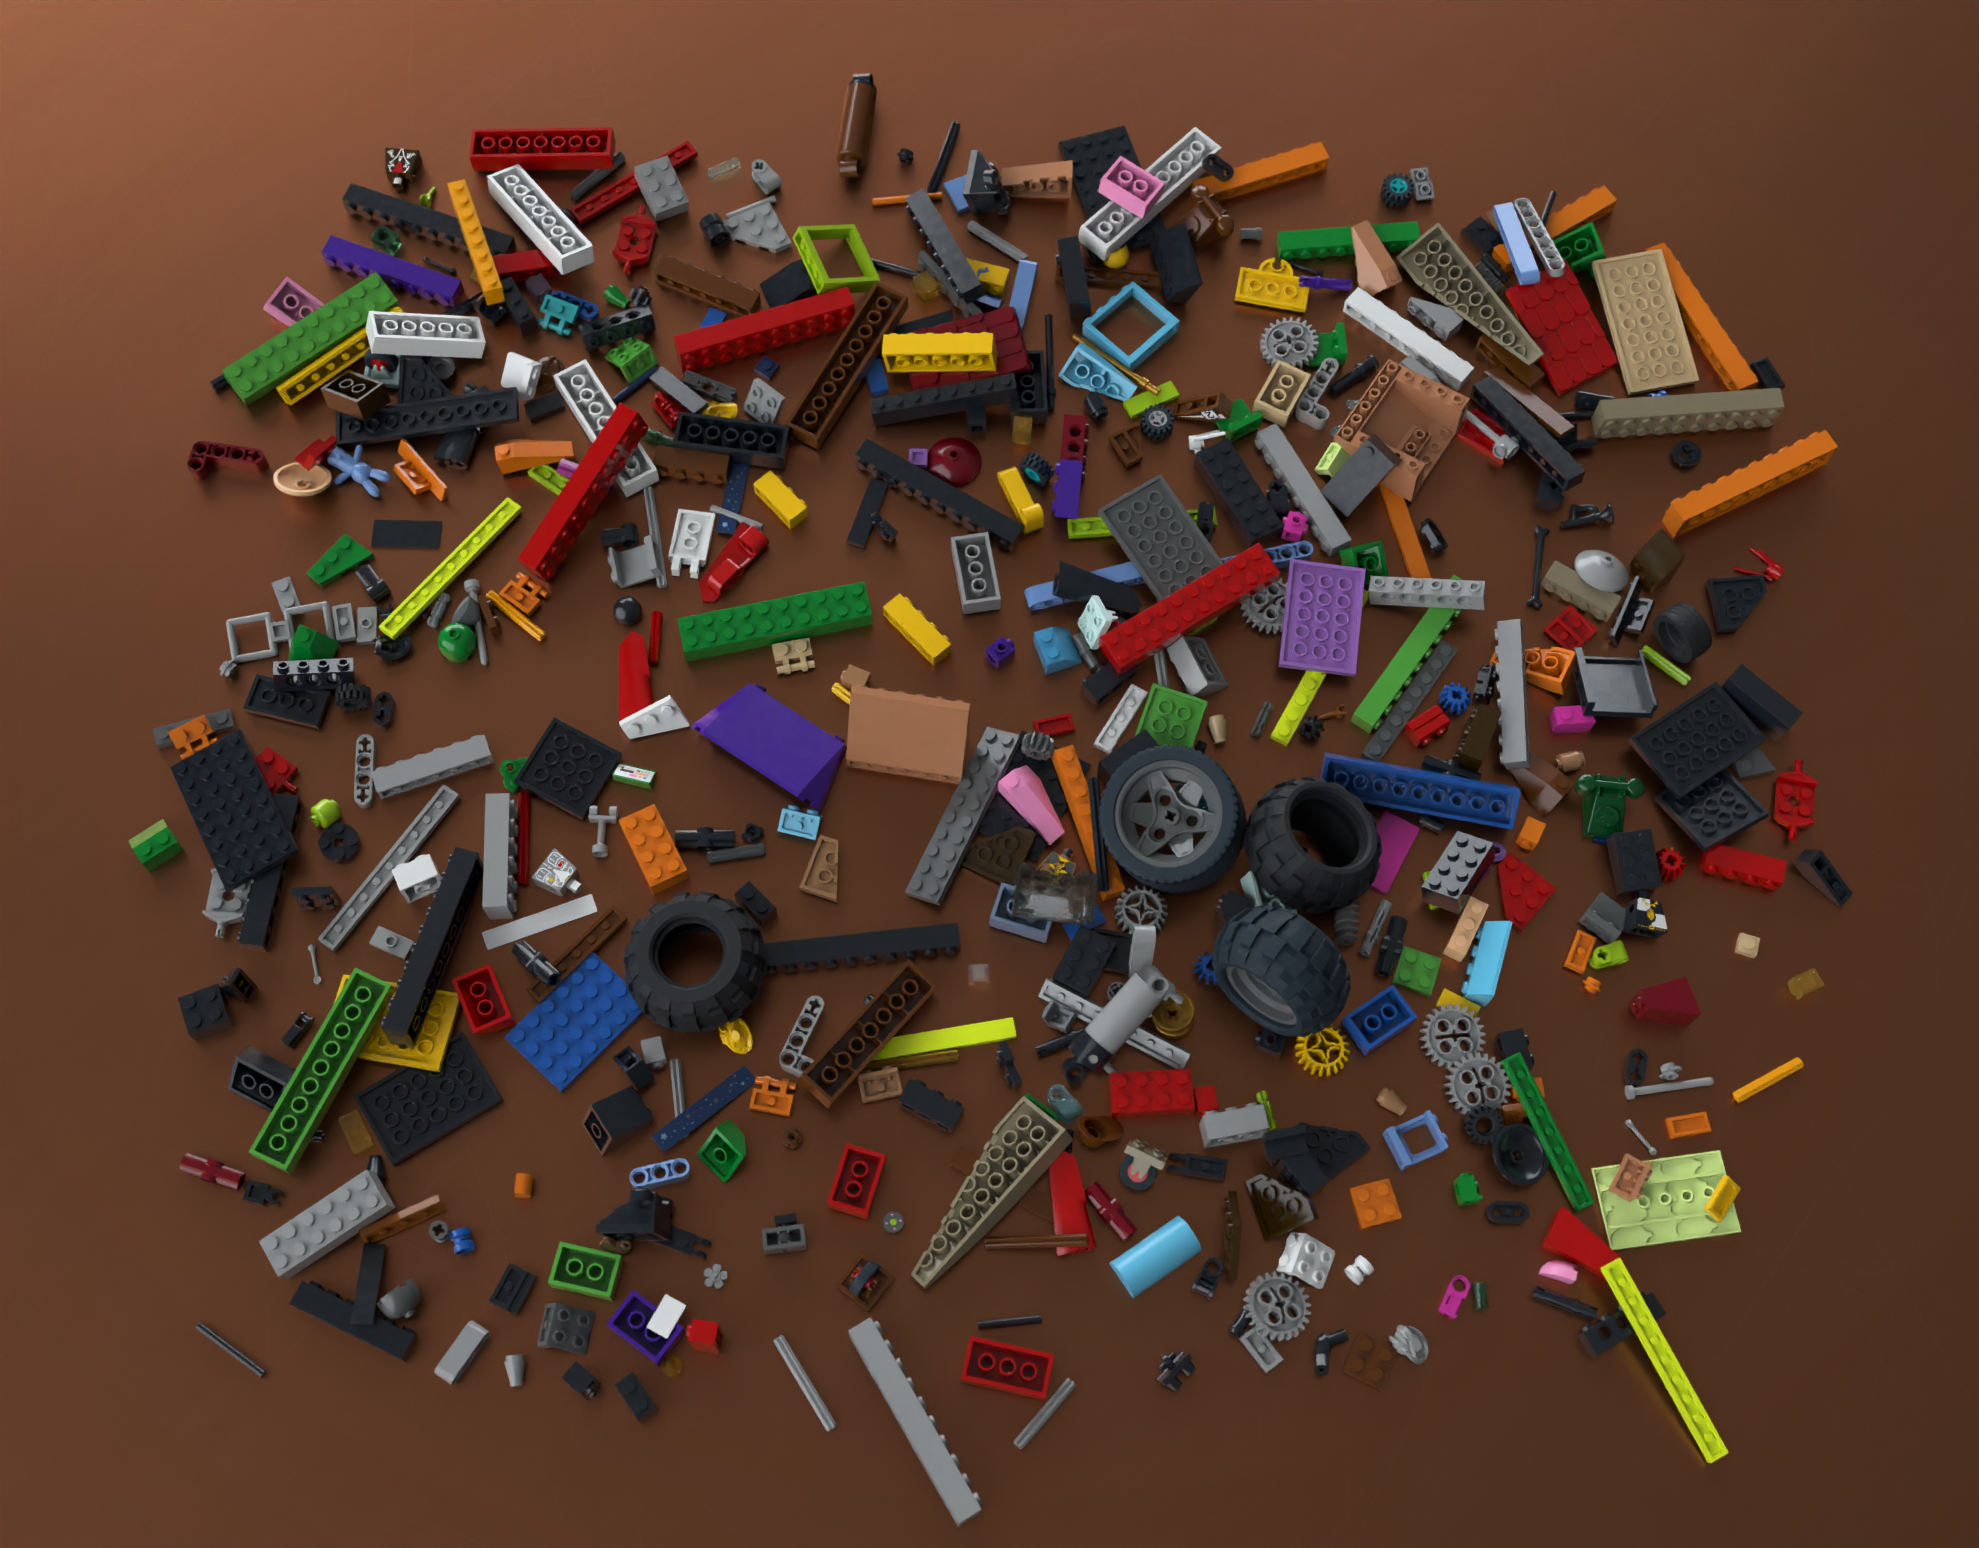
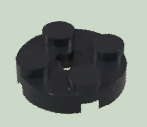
[318,822,360,863]

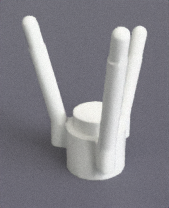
[1189,430,1226,454]

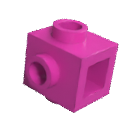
[1281,511,1309,543]

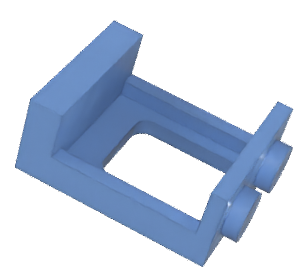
[1382,1110,1449,1171]

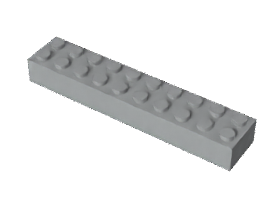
[848,1317,983,1527]

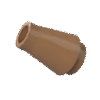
[1375,1087,1407,1116]

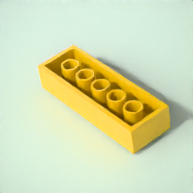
[882,332,997,372]

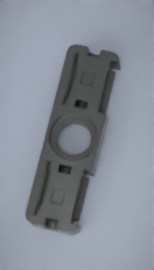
[680,370,737,403]

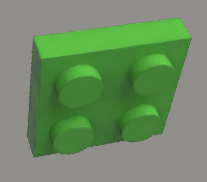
[1391,946,1442,997]

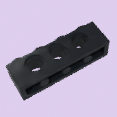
[578,304,656,351]
[273,658,355,692]
[1578,1292,1666,1359]

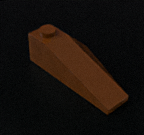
[1499,750,1575,818]

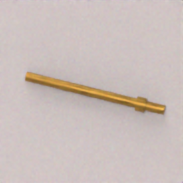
[1072,333,1161,396]

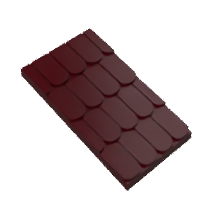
[908,306,1032,391]

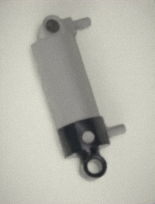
[1062,965,1184,1084]

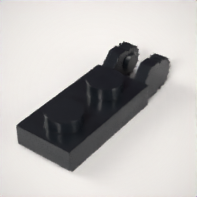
[1167,1153,1227,1181]
[651,1225,712,1259]

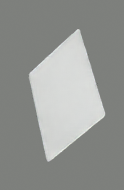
[647,1294,686,1339]

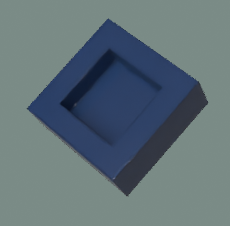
[754,355,780,381]

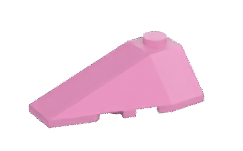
[998,765,1065,845]

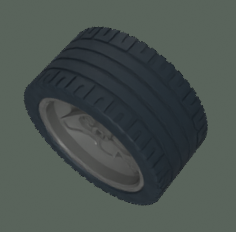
[1099,745,1247,894]

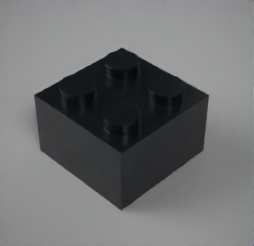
[178,983,235,1041]

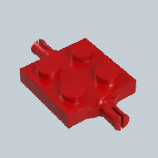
[256,746,299,796]

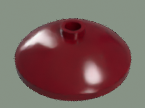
[927,437,982,487]

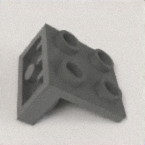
[1578,892,1626,944]
[537,1302,594,1354]

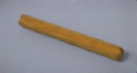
[860,1050,959,1074]

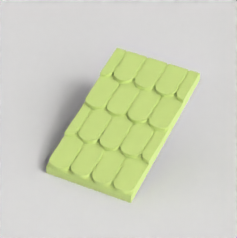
[1591,1150,1742,1251]

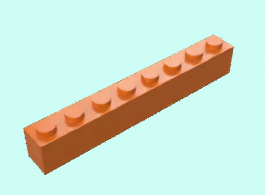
[1191,142,1330,202]
[1491,185,1617,273]
[1051,745,1125,901]

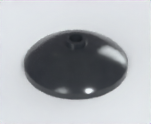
[1492,1123,1549,1186]

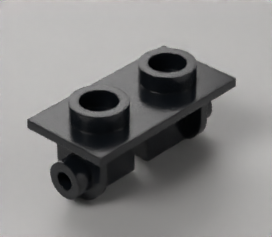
[1574,390,1615,410]
[1473,662,1498,705]

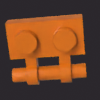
[499,572,550,617]
[168,714,218,760]
[749,1075,797,1117]

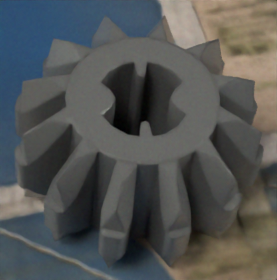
[1021,731,1055,761]

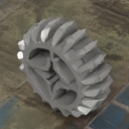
[1114,885,1168,934]

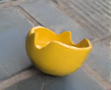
[1103,245,1129,269]

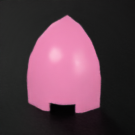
[1538,1260,1577,1285]

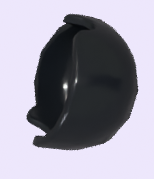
[613,596,642,625]

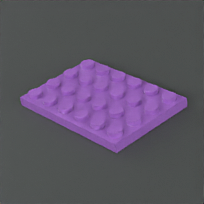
[1278,559,1366,677]

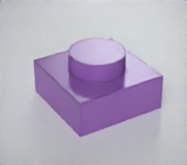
[909,448,927,469]

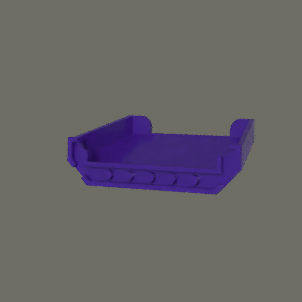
[691,683,847,813]

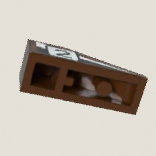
[1173,391,1233,422]

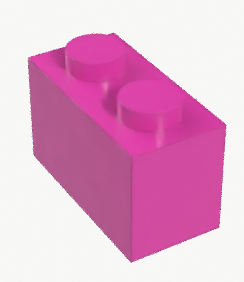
[1549,705,1595,734]

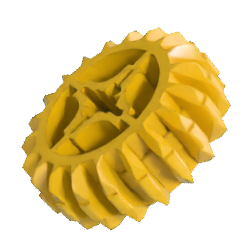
[1295,1024,1350,1077]

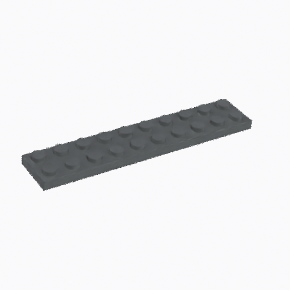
[905,727,1022,905]

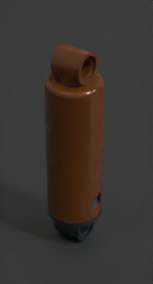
[836,73,877,178]

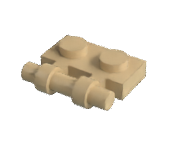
[772,638,815,675]

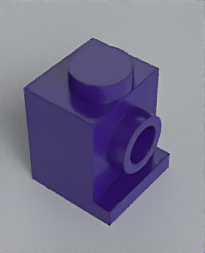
[985,637,1015,669]

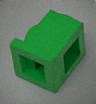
[1453,1172,1483,1206]

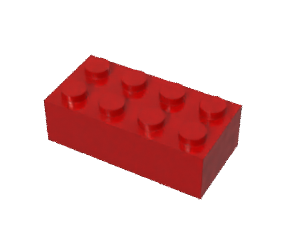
[1108,1069,1195,1119]
[961,1336,1054,1401]

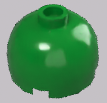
[438,623,478,662]

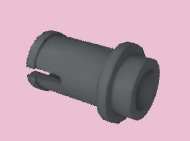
[1241,226,1262,241]

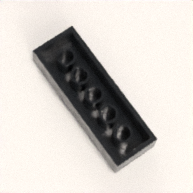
[673,412,790,469]
[1194,438,1284,549]

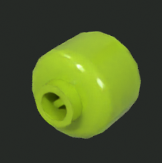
[310,799,341,828]

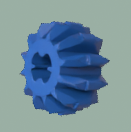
[1439,682,1472,715]
[1194,951,1217,985]

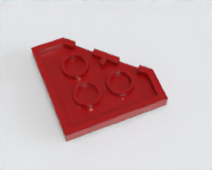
[1496,851,1557,933]

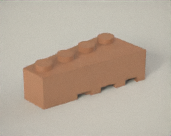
[1001,160,1073,199]

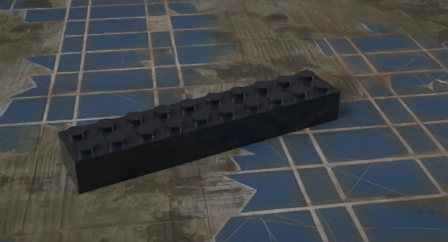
[381,847,484,1049]

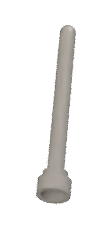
[464,579,488,665]

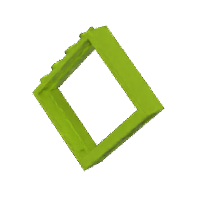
[793,224,880,295]

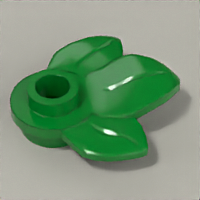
[500,757,528,793]

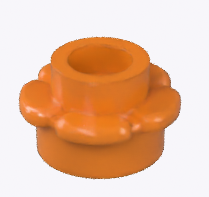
[1583,976,1603,994]

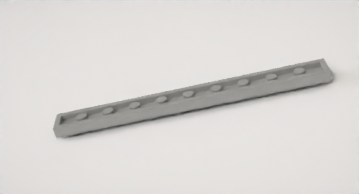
[318,784,460,952]

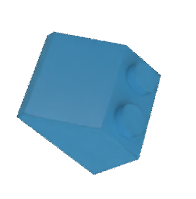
[1033,627,1082,675]

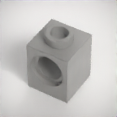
[640,1036,668,1070]

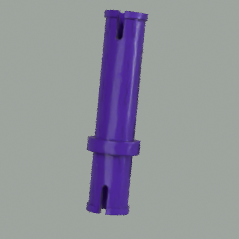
[1298,275,1352,291]

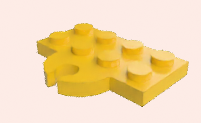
[1235,258,1310,313]

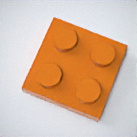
[1349,1178,1402,1230]

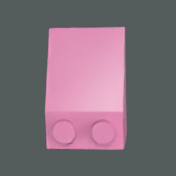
[263,276,325,327]

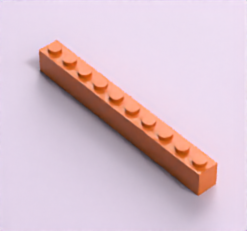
[1645,242,1759,391]

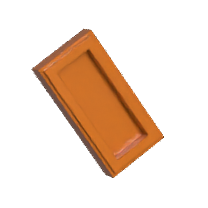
[1665,1111,1712,1139]

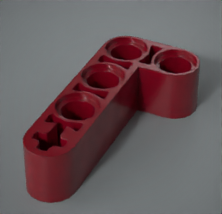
[187,441,268,480]

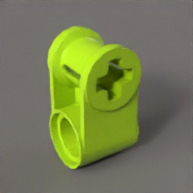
[1588,940,1630,970]

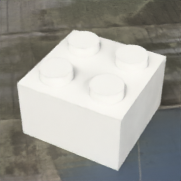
[391,854,441,903]

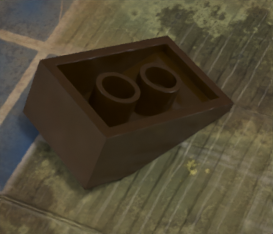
[1629,528,1686,593]

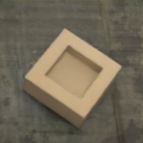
[1735,933,1760,958]

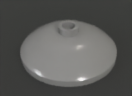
[1574,549,1629,592]

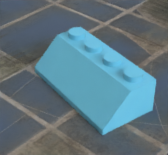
[1461,921,1513,1007]

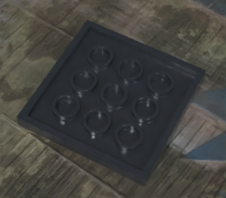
[514,717,622,820]
[1655,769,1769,852]

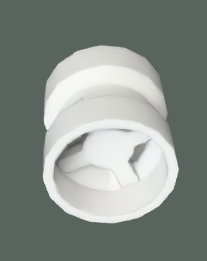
[1344,1255,1374,1285]

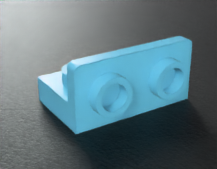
[777,804,823,840]

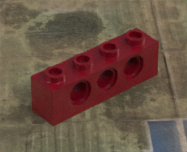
[1060,414,1089,483]

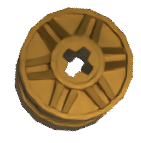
[1152,990,1194,1040]

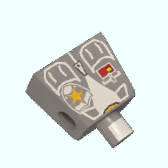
[531,848,583,896]

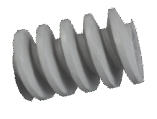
[1333,903,1360,946]

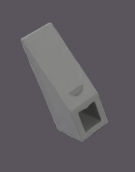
[1406,297,1464,341]

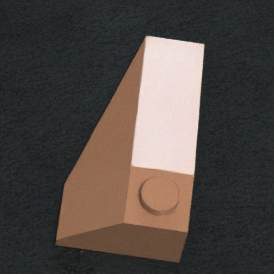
[1351,220,1403,296]

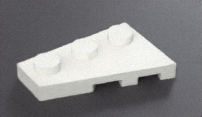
[619,695,690,739]

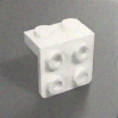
[501,352,542,401]
[1276,1232,1335,1289]

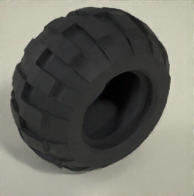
[1244,777,1382,914]
[623,891,767,1033]

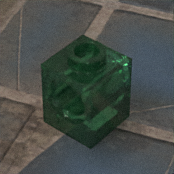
[371,225,402,256]

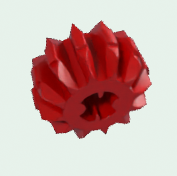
[1656,847,1686,880]

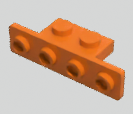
[393,439,448,501]

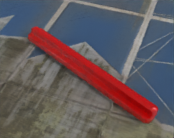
[517,792,530,885]

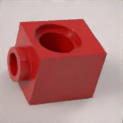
[1193,1085,1219,1117]

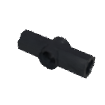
[1421,754,1482,780]
[675,827,736,852]
[1375,916,1408,977]
[511,940,562,987]

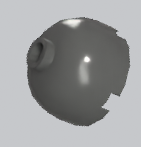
[376,1278,421,1319]

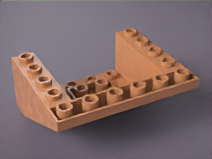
[1334,359,1470,502]
[846,685,970,784]

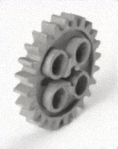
[1260,317,1319,369]
[1240,578,1287,634]
[1419,1003,1486,1069]
[1444,1052,1512,1119]
[1243,1271,1311,1342]

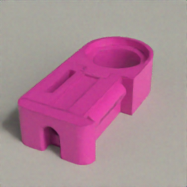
[1438,1275,1470,1319]

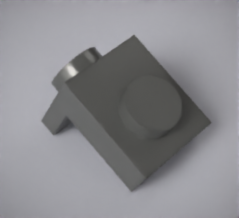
[1041,1001,1077,1034]

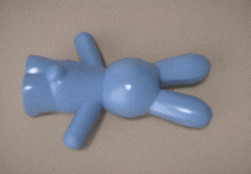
[328,445,391,497]

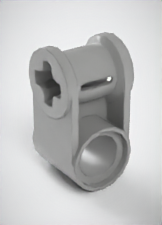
[752,159,782,194]

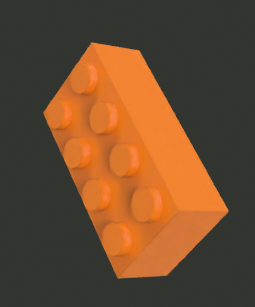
[618,804,689,895]

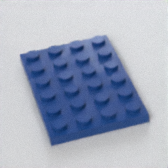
[505,952,644,1093]

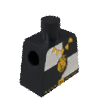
[1624,890,1668,939]

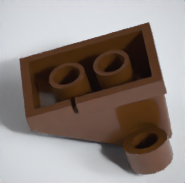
[1168,185,1234,254]

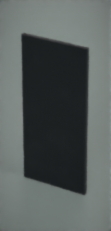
[371,520,442,549]

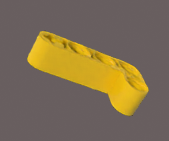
[997,466,1044,534]

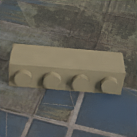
[1541,560,1622,622]

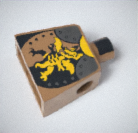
[1032,848,1076,899]

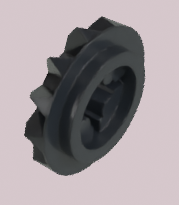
[1671,440,1702,468]

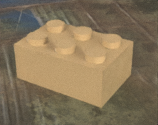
[1252,360,1311,428]

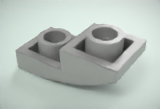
[1409,167,1435,201]

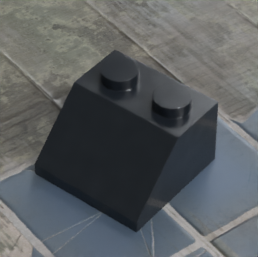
[1215,889,1251,931]

